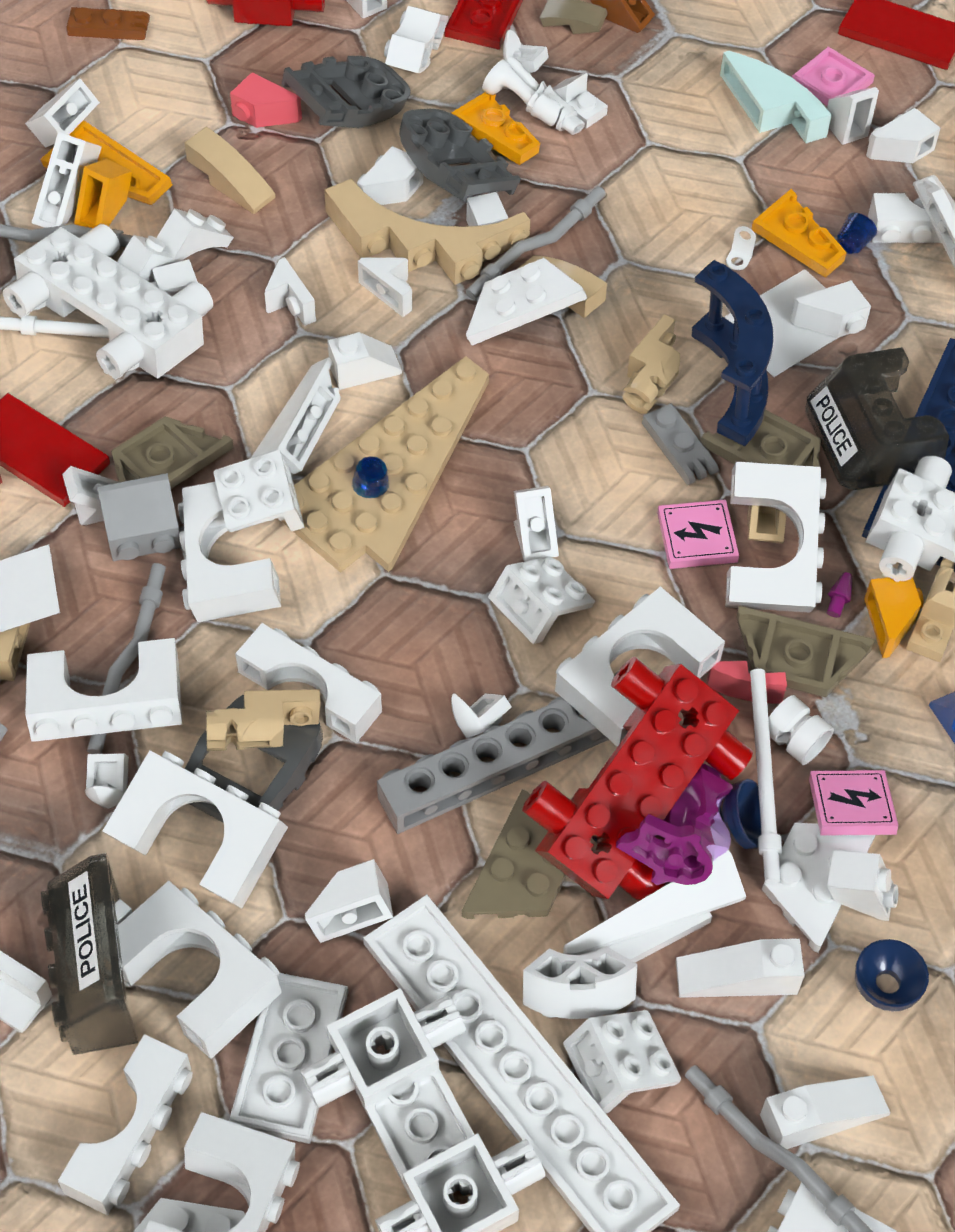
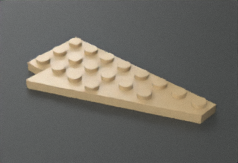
[282,356,489,573]

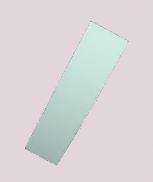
[720,51,831,143]

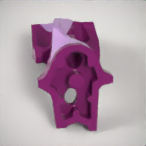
[616,764,733,885]

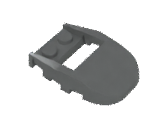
[281,56,411,128]
[399,108,521,201]
[185,695,323,823]

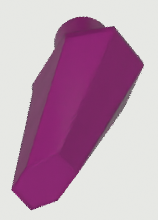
[826,572,853,618]

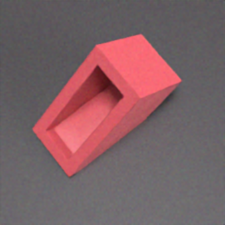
[230,72,302,128]

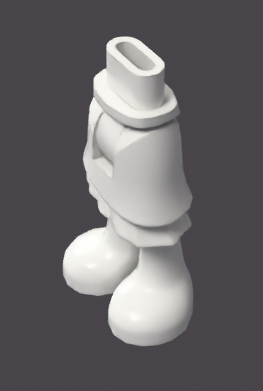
[482,56,585,135]

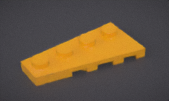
[40,120,173,205]

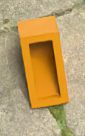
[74,159,132,228]
[864,577,924,658]

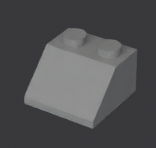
[97,473,182,561]

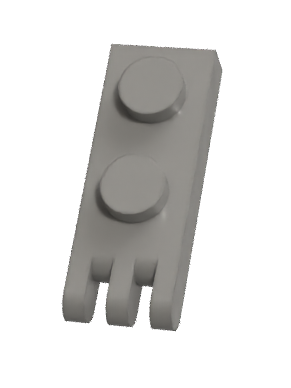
[642,403,719,485]

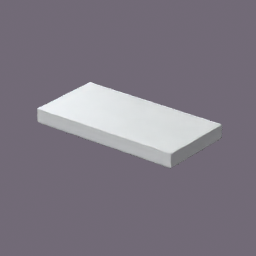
[229,973,348,1144]

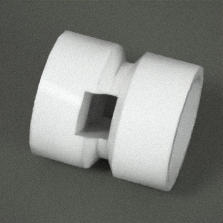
[768,695,834,765]

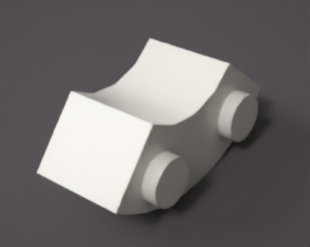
[384,6,449,73]
[523,946,637,1019]

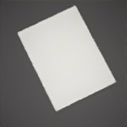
[725,269,838,377]
[0,544,60,632]

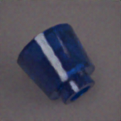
[837,212,877,254]
[352,456,389,498]

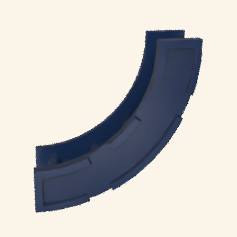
[691,260,773,446]

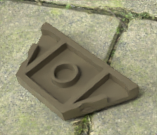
[700,410,821,467]
[111,416,233,489]
[736,606,875,697]
[462,789,567,919]

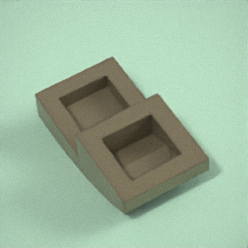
[540,0,608,34]

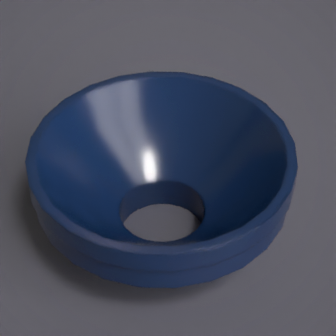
[719,779,762,849]
[855,939,929,1012]

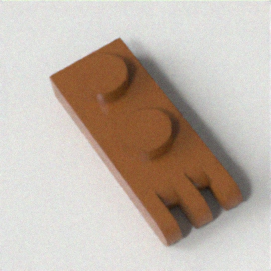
[66,7,150,40]

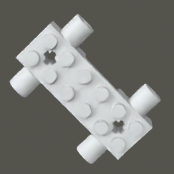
[3,224,213,380]
[866,456,955,582]
[300,988,546,1232]

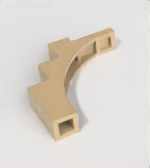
[324,178,530,285]

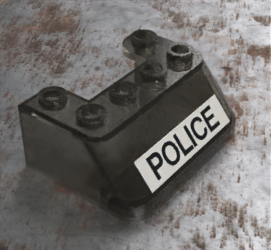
[805,347,950,490]
[41,853,138,1055]

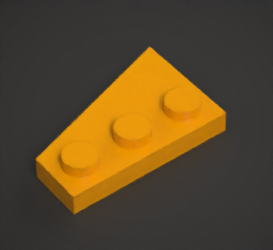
[451,92,540,165]
[751,188,847,278]

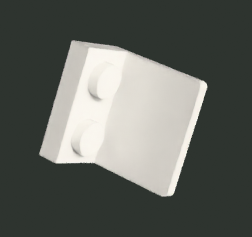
[214,450,305,532]
[488,557,595,644]
[563,1010,681,1113]

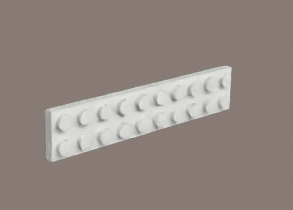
[363,895,680,1232]

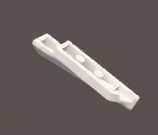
[913,175,955,268]
[250,357,340,474]
[563,850,746,963]

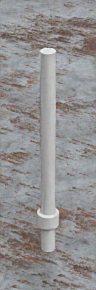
[0,315,109,338]
[750,669,782,884]

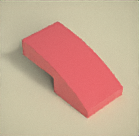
[707,661,787,704]

